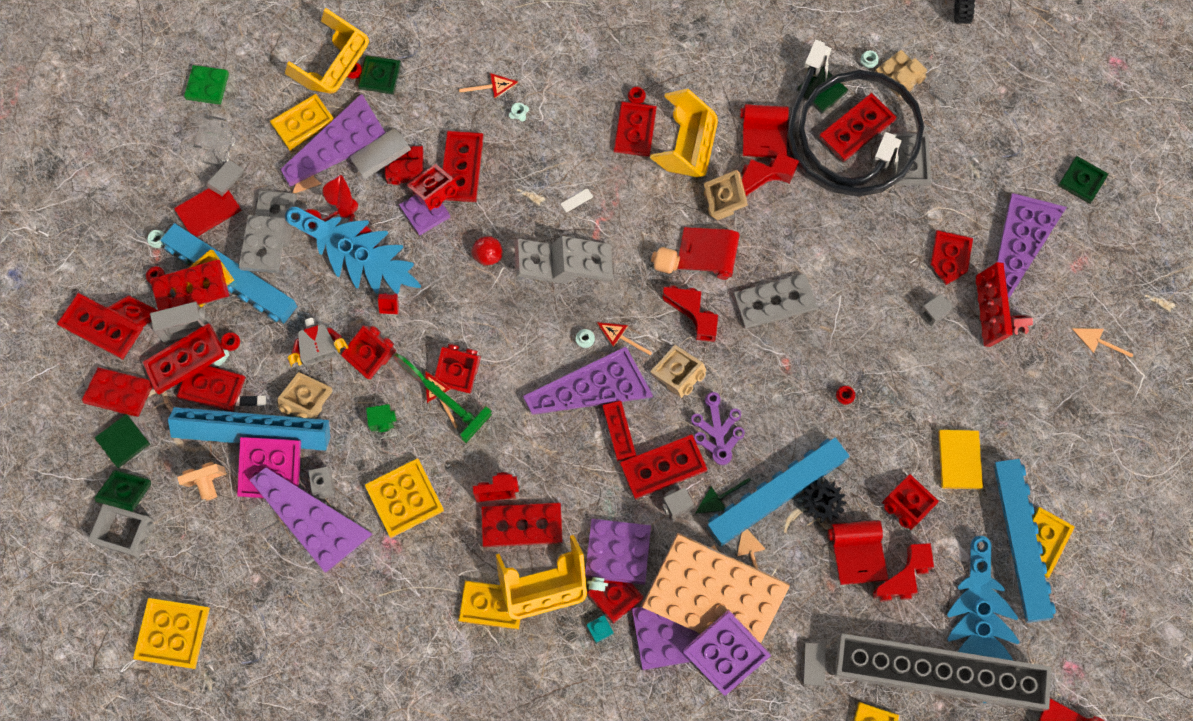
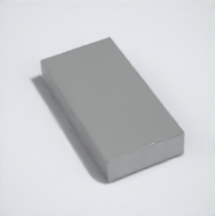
[207,160,244,196]
[803,642,826,687]

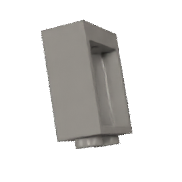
[150,302,211,343]
[88,504,154,558]

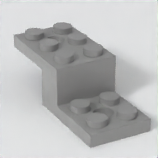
[239,191,297,273]
[514,236,613,284]

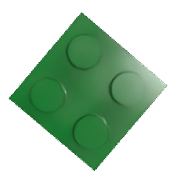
[184,65,229,105]

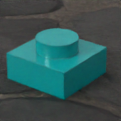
[586,615,614,643]

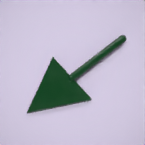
[695,478,751,514]

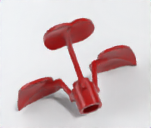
[297,175,377,248]

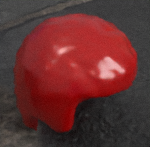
[471,236,503,266]

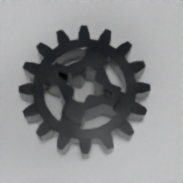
[802,479,846,523]

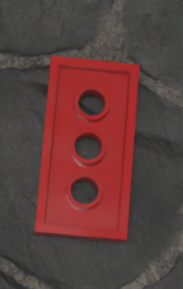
[819,93,897,163]
[443,131,484,203]
[150,260,230,311]
[975,262,1013,347]
[57,293,144,360]
[143,323,226,395]
[620,435,708,500]
[482,503,563,548]

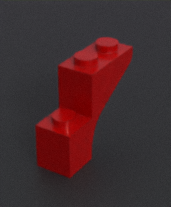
[741,153,799,196]
[663,286,718,342]
[873,543,934,602]

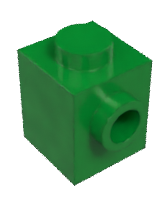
[366,404,397,432]

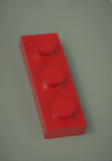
[603,401,636,462]

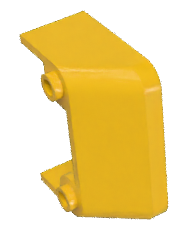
[285,8,369,94]
[650,88,718,177]
[496,535,587,620]

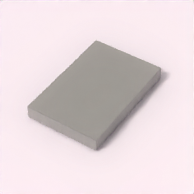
[349,128,411,179]
[892,133,931,186]

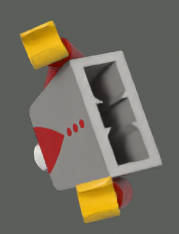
[288,318,348,367]

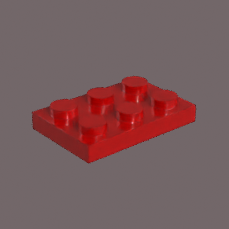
[82,367,153,417]

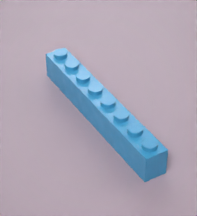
[160,223,298,324]
[168,407,331,451]
[706,437,850,547]
[993,459,1056,623]

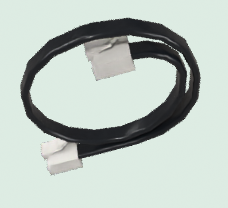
[787,40,924,197]

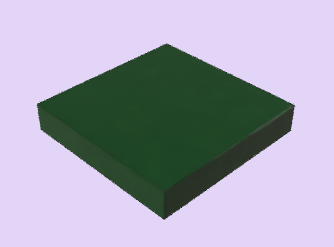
[358,55,401,95]
[797,66,848,114]
[1058,155,1109,204]
[95,414,150,468]
[95,470,151,512]

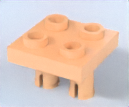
[177,462,227,501]

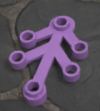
[691,392,745,465]

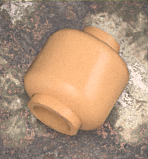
[651,247,680,274]

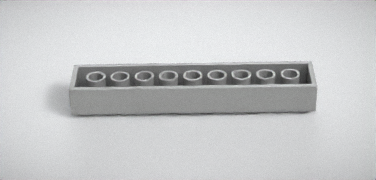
[834,633,1052,711]

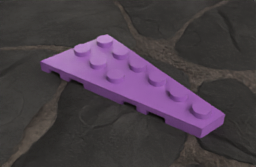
[281,94,386,187]
[996,193,1067,299]
[523,347,653,415]
[250,467,373,573]

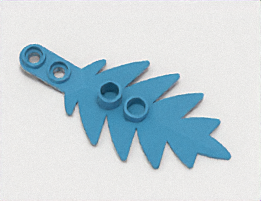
[285,207,421,294]
[947,536,1020,703]

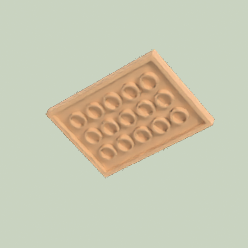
[642,533,790,643]

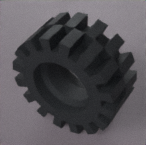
[953,0,975,24]

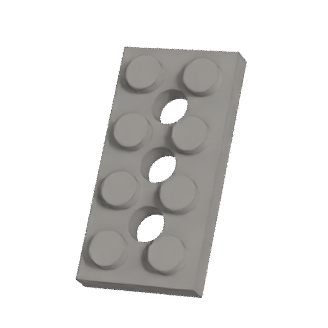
[733,274,817,329]

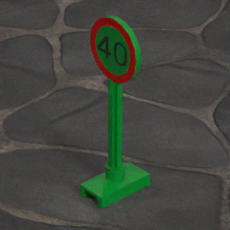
[393,353,492,443]

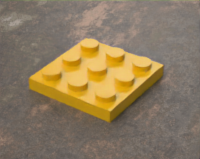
[365,458,444,538]
[133,598,210,669]

